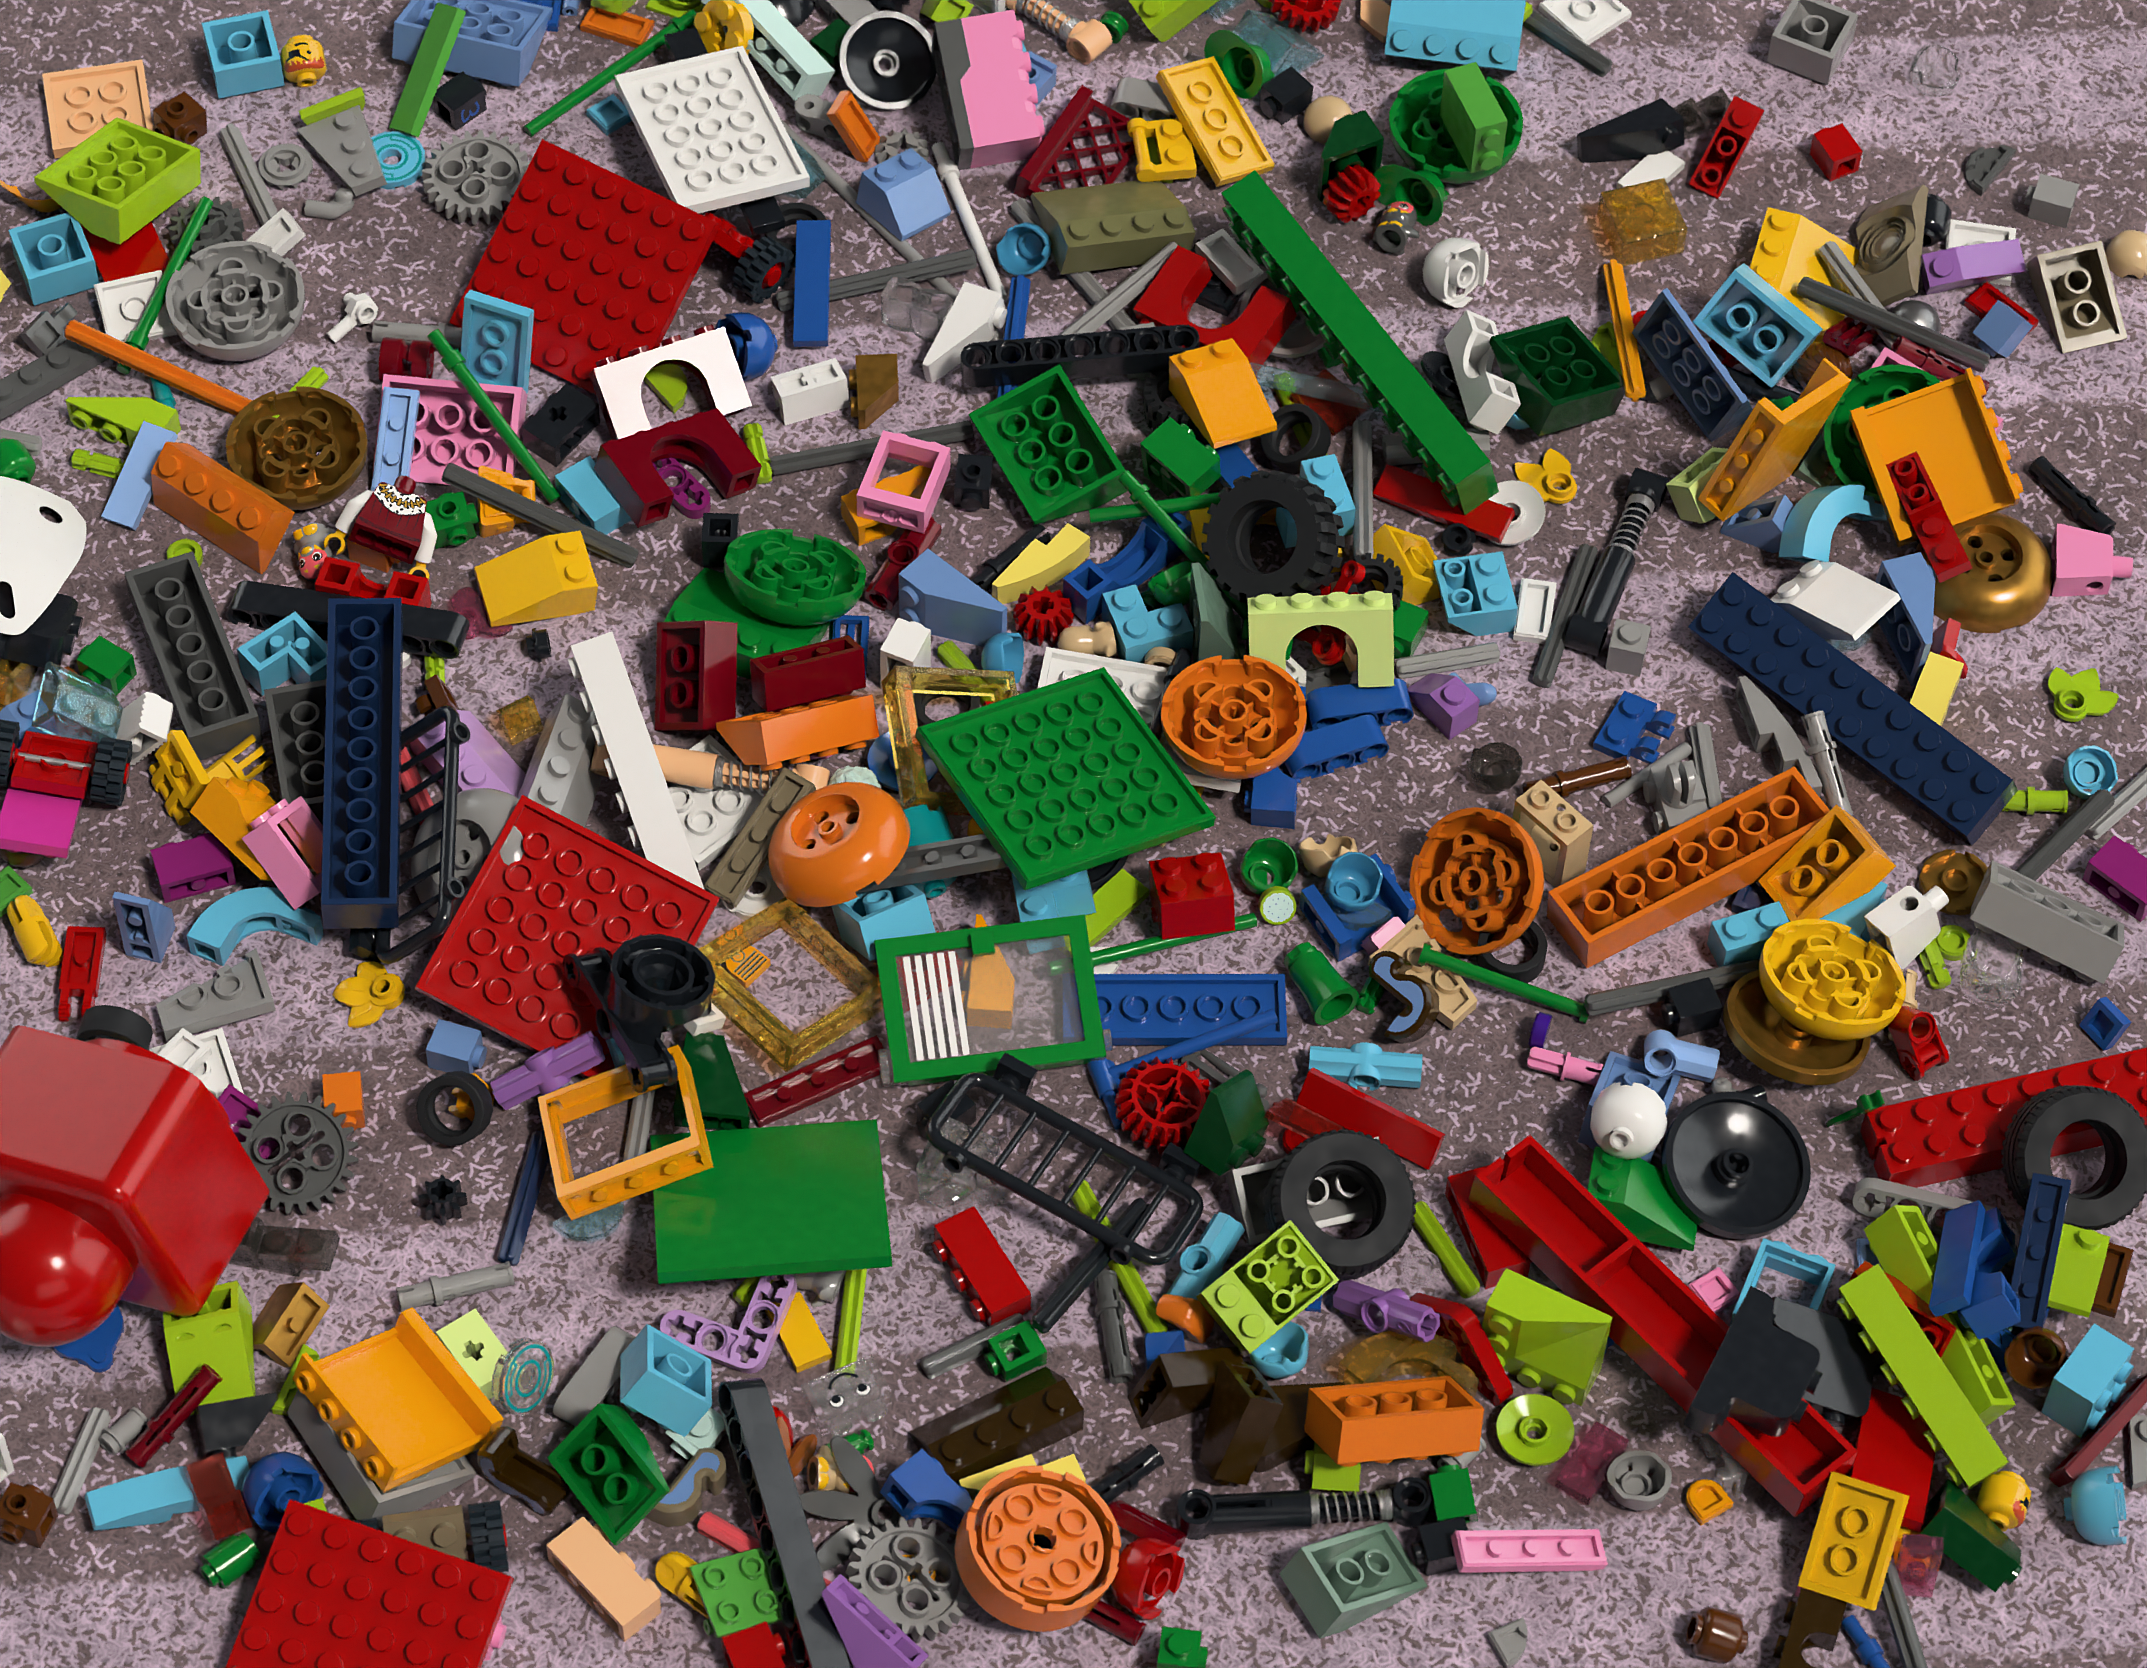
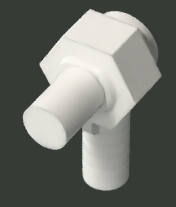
[326,293,378,344]

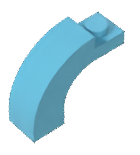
[1779,485,1887,564]
[187,887,324,966]

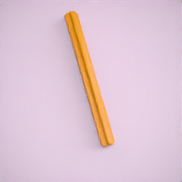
[1602,259,1646,402]

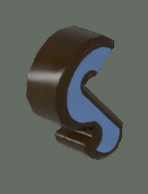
[1369,951,1439,1043]
[477,1427,571,1516]

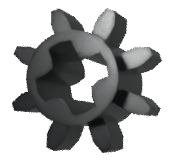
[419,1175,468,1225]

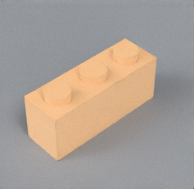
[546,1517,662,1642]

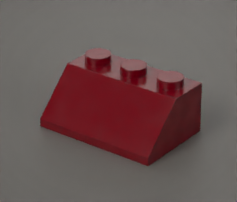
[655,620,738,732]

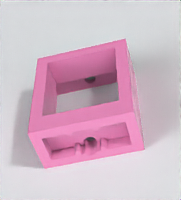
[857,430,950,533]
[242,796,323,910]

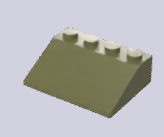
[1031,180,1196,275]

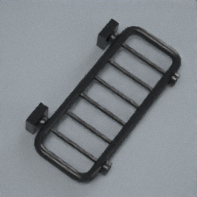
[349,706,470,964]
[925,1052,1204,1266]

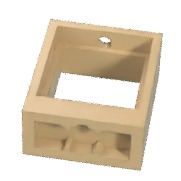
[1512,780,1594,888]

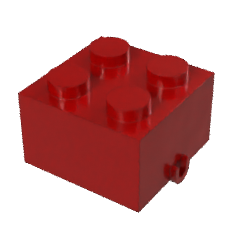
[1149,852,1235,940]

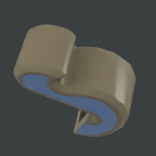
[646,1448,727,1527]

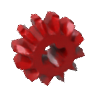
[1323,164,1381,223]
[1013,584,1074,646]

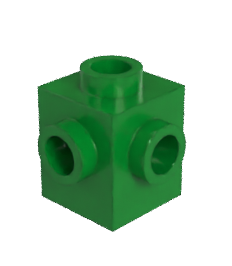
[426,491,480,549]

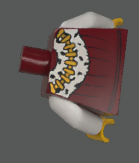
[324,476,437,579]

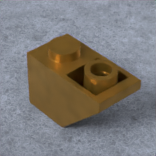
[849,354,899,429]

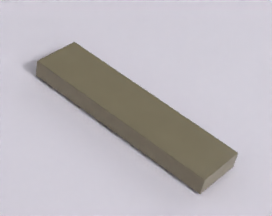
[703,767,816,908]

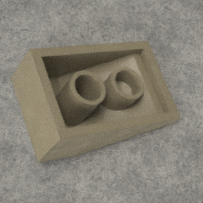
[2027,240,2128,354]

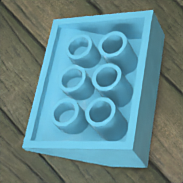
[1384,0,1526,72]

